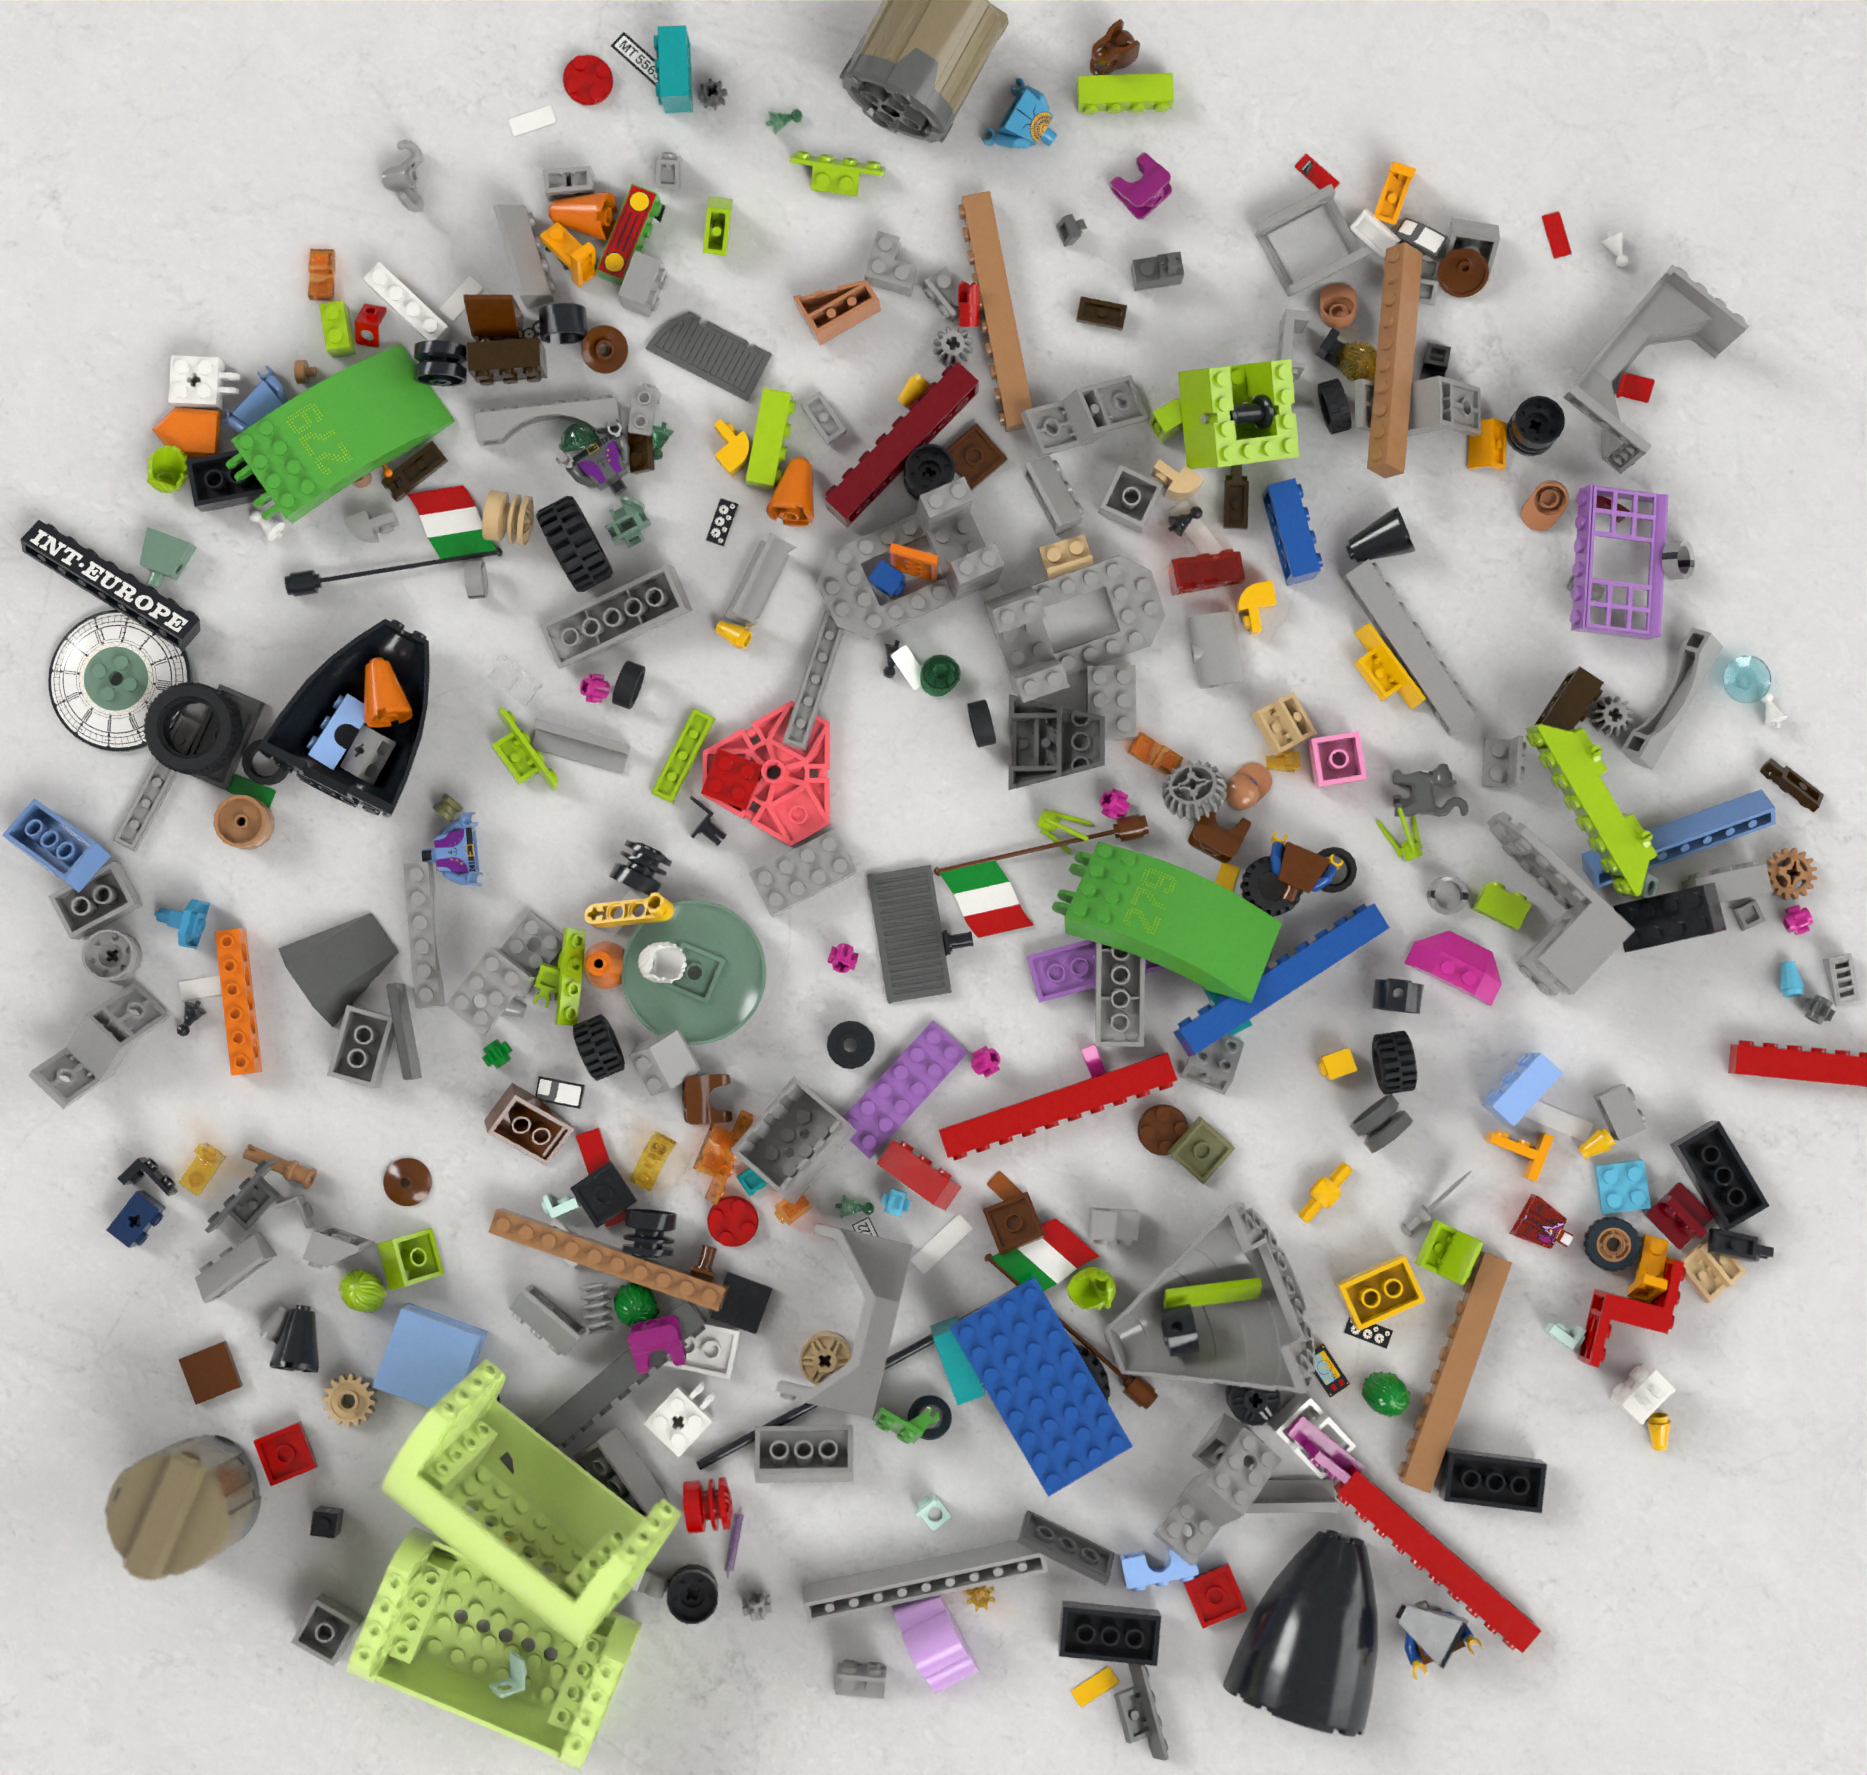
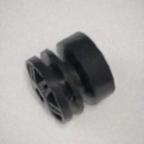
[1506,396,1565,457]
[904,444,955,501]
[609,840,672,896]
[622,1209,677,1258]
[1225,1385,1281,1426]
[667,1564,718,1624]

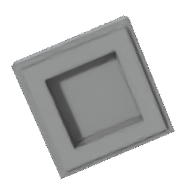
[1731,899,1766,931]

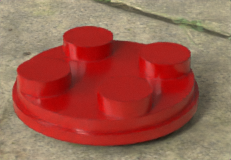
[563,55,613,106]
[707,1196,759,1247]

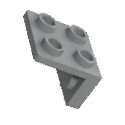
[1481,736,1526,788]
[1180,1035,1244,1095]
[835,1660,887,1699]

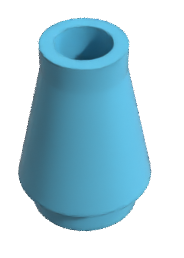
[1780,961,1804,998]

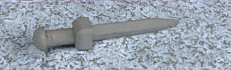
[1401,1170,1472,1236]

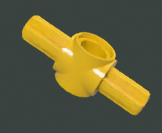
[1298,1162,1353,1223]

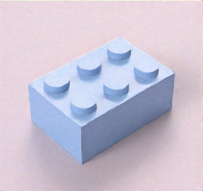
[1482,1053,1563,1127]

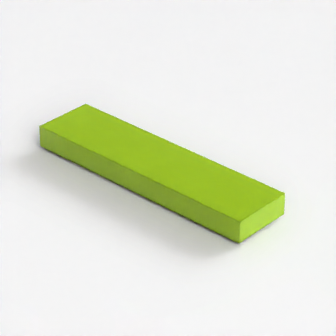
[651,708,716,804]
[1163,1278,1262,1308]

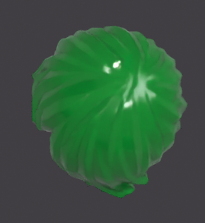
[614,1282,660,1328]
[1362,1371,1410,1418]

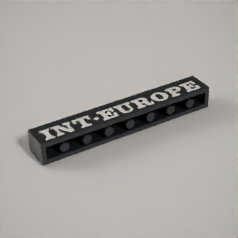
[21,520,200,651]

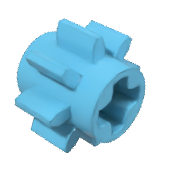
[881,1188,911,1217]

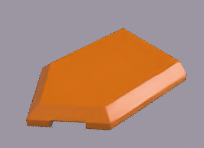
[152,407,221,457]

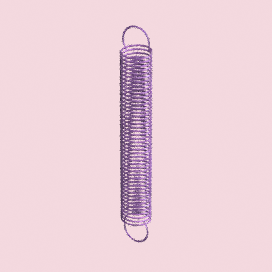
[724,1509,744,1578]

